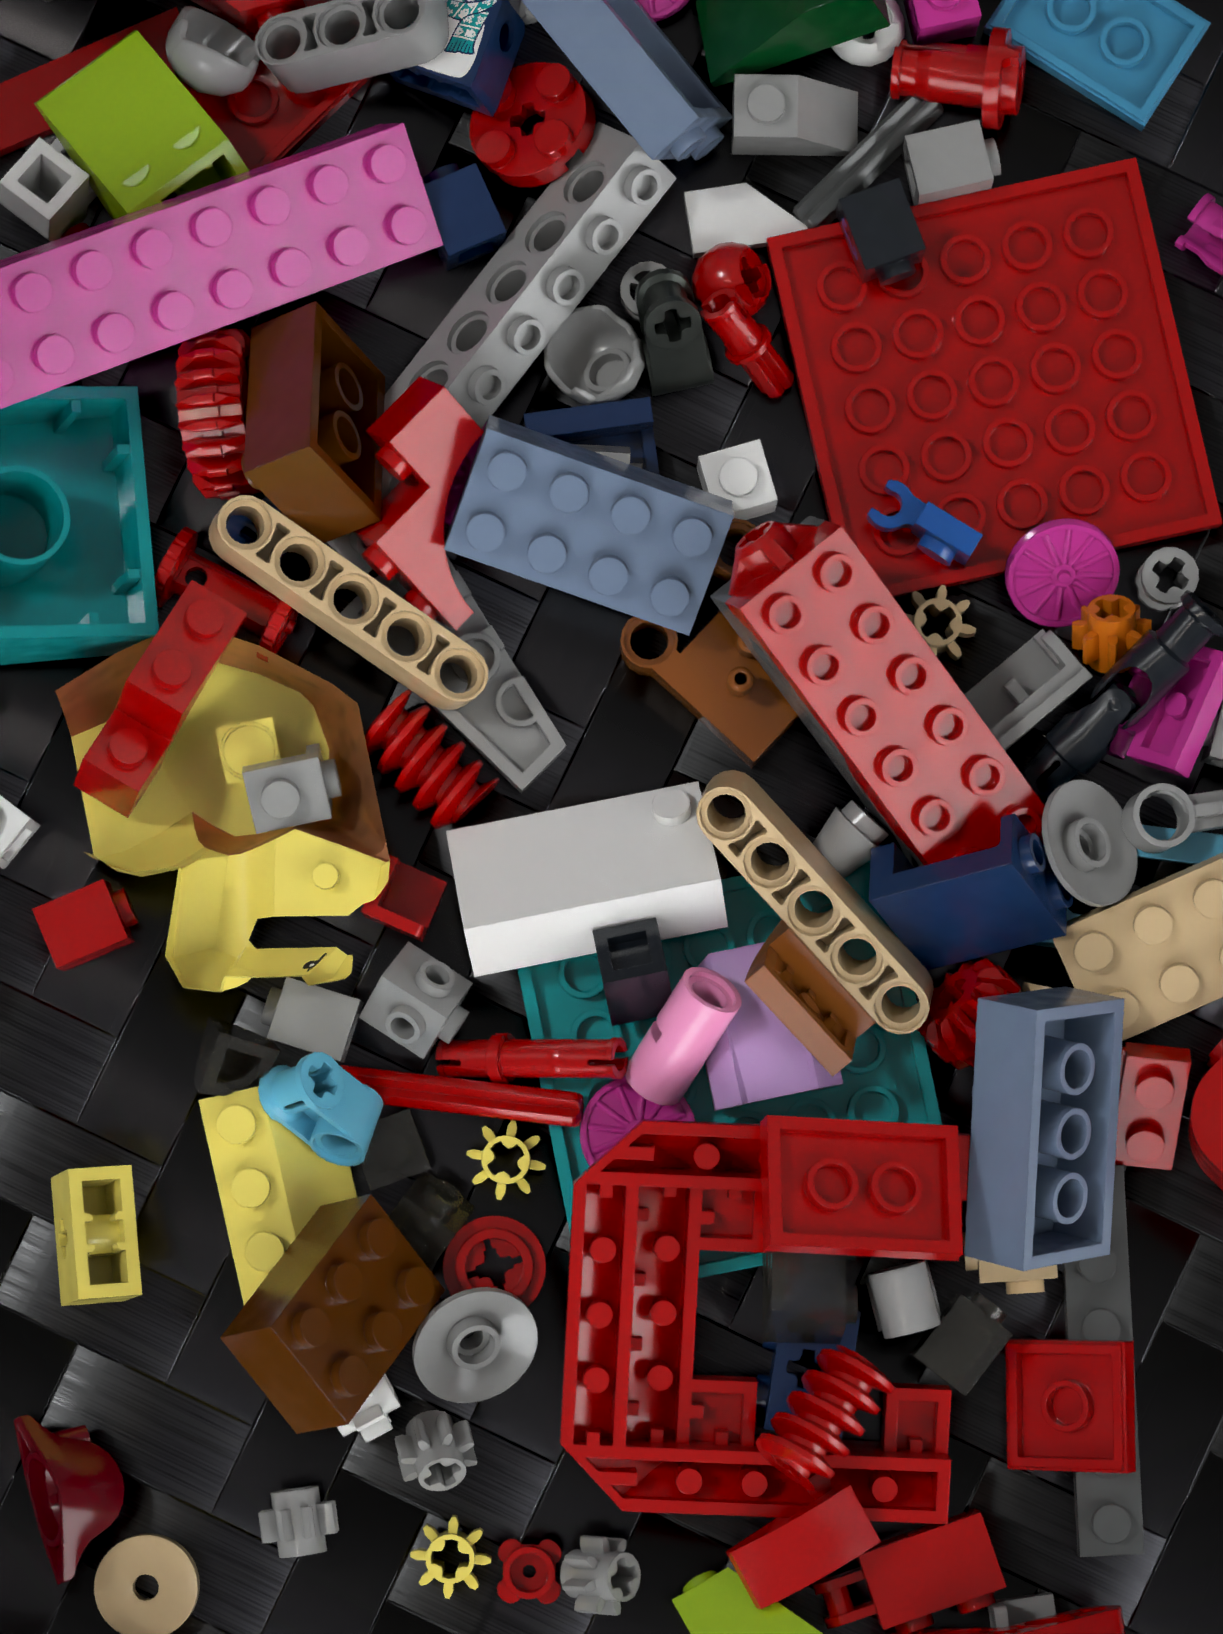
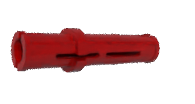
[436,1033,628,1084]

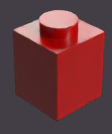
[32,879,139,971]

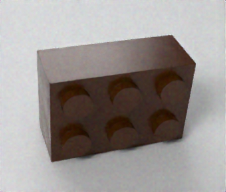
[241,301,385,543]
[220,1194,445,1434]

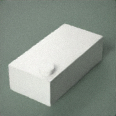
[446,781,728,977]

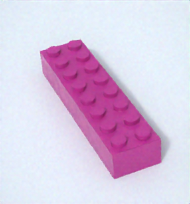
[0,123,443,409]

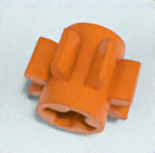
[1072,594,1152,673]

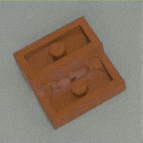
[744,920,876,1077]

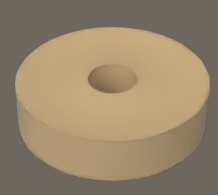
[94,1533,200,1634]

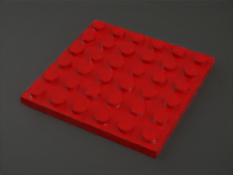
[766,157,1223,599]

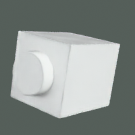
[697,439,778,520]

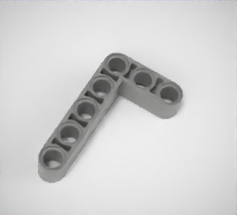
[254,0,449,94]

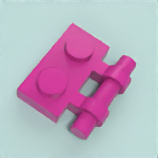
[1108,646,1223,778]

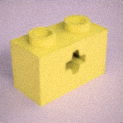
[51,1165,142,1306]

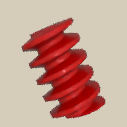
[365,689,500,829]
[755,1345,896,1492]

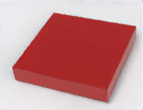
[1005,1338,1136,1473]

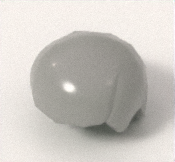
[165,6,260,97]
[543,304,646,405]

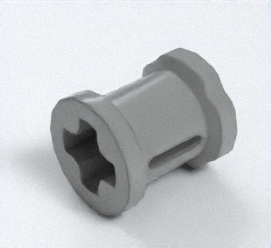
[1134,547,1199,612]

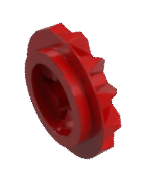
[443,1216,546,1307]

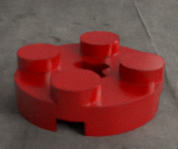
[469,62,596,187]

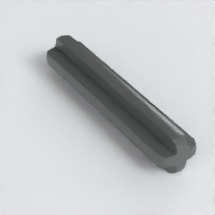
[793,96,944,229]

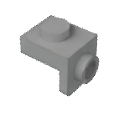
[242,743,342,834]

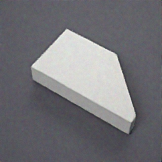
[684,183,808,258]

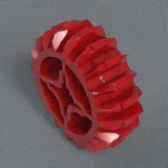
[174,327,262,500]

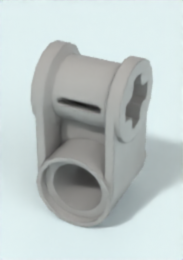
[864,1260,941,1339]

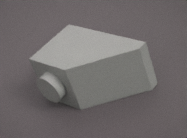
[732,74,858,156]

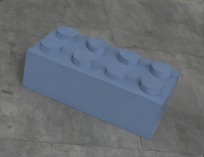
[444,415,734,636]
[964,986,1125,1271]

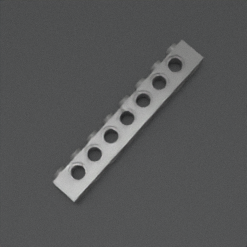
[324,122,677,574]

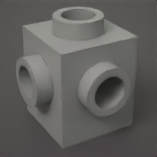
[359,941,473,1059]

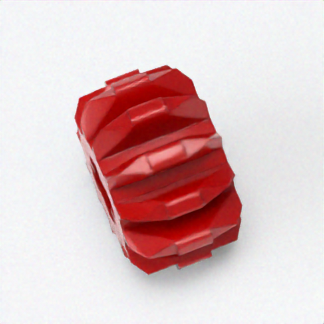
[917,958,1022,1070]

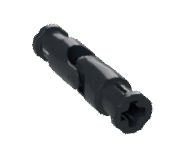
[1016,590,1223,805]

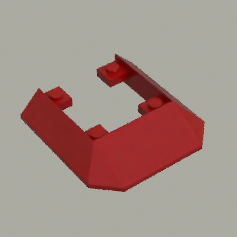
[560,1119,970,1524]

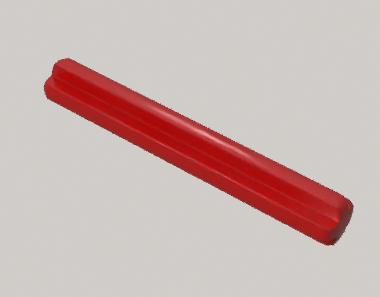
[340,1065,584,1127]

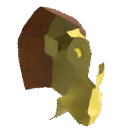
[55,638,390,993]

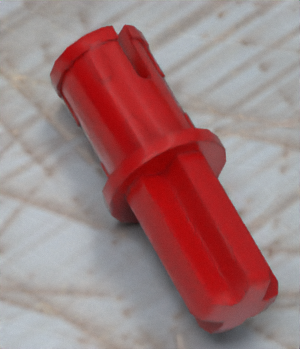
[700,288,794,399]

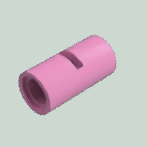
[625,967,742,1106]

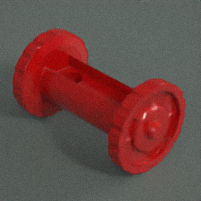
[154,527,299,663]

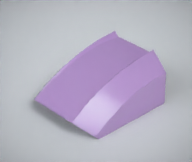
[698,942,843,1111]

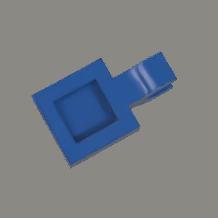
[866,480,983,566]

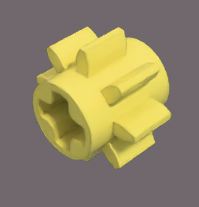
[466,1120,546,1200]
[410,1515,492,1599]

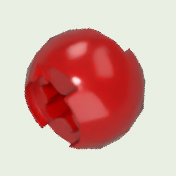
[692,242,771,316]

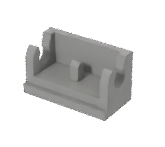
[964,629,1093,751]

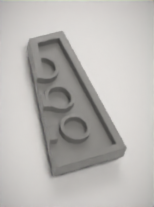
[340,555,567,794]

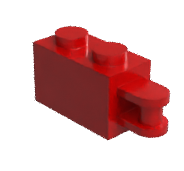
[812,1508,1007,1634]

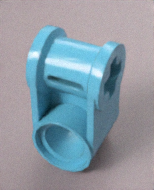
[258,1052,384,1167]

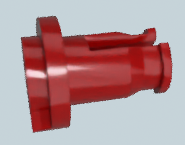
[890,27,1026,130]

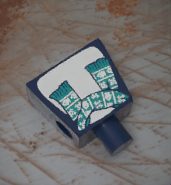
[389,0,525,117]

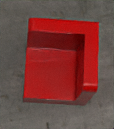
[361,855,448,942]

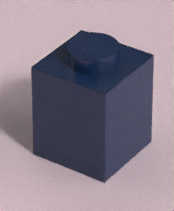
[423,163,507,271]

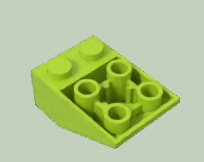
[34,30,249,219]

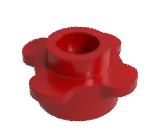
[497,1538,562,1604]

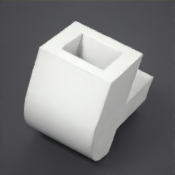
[0,137,96,242]

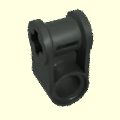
[635,268,714,396]

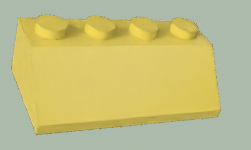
[198,1086,358,1305]

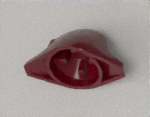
[13,1415,124,1585]

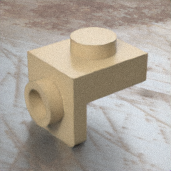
[963,1232,1058,1294]

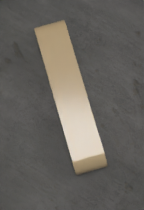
[209,495,488,710]
[696,770,934,1034]

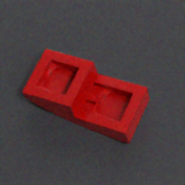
[726,1484,881,1609]

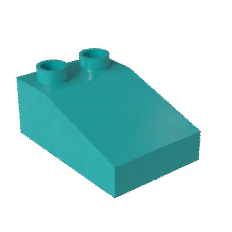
[0,386,159,665]

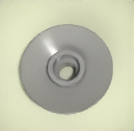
[1042,780,1138,907]
[412,1287,538,1403]

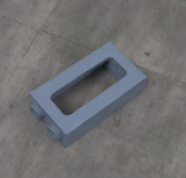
[521,0,733,161]

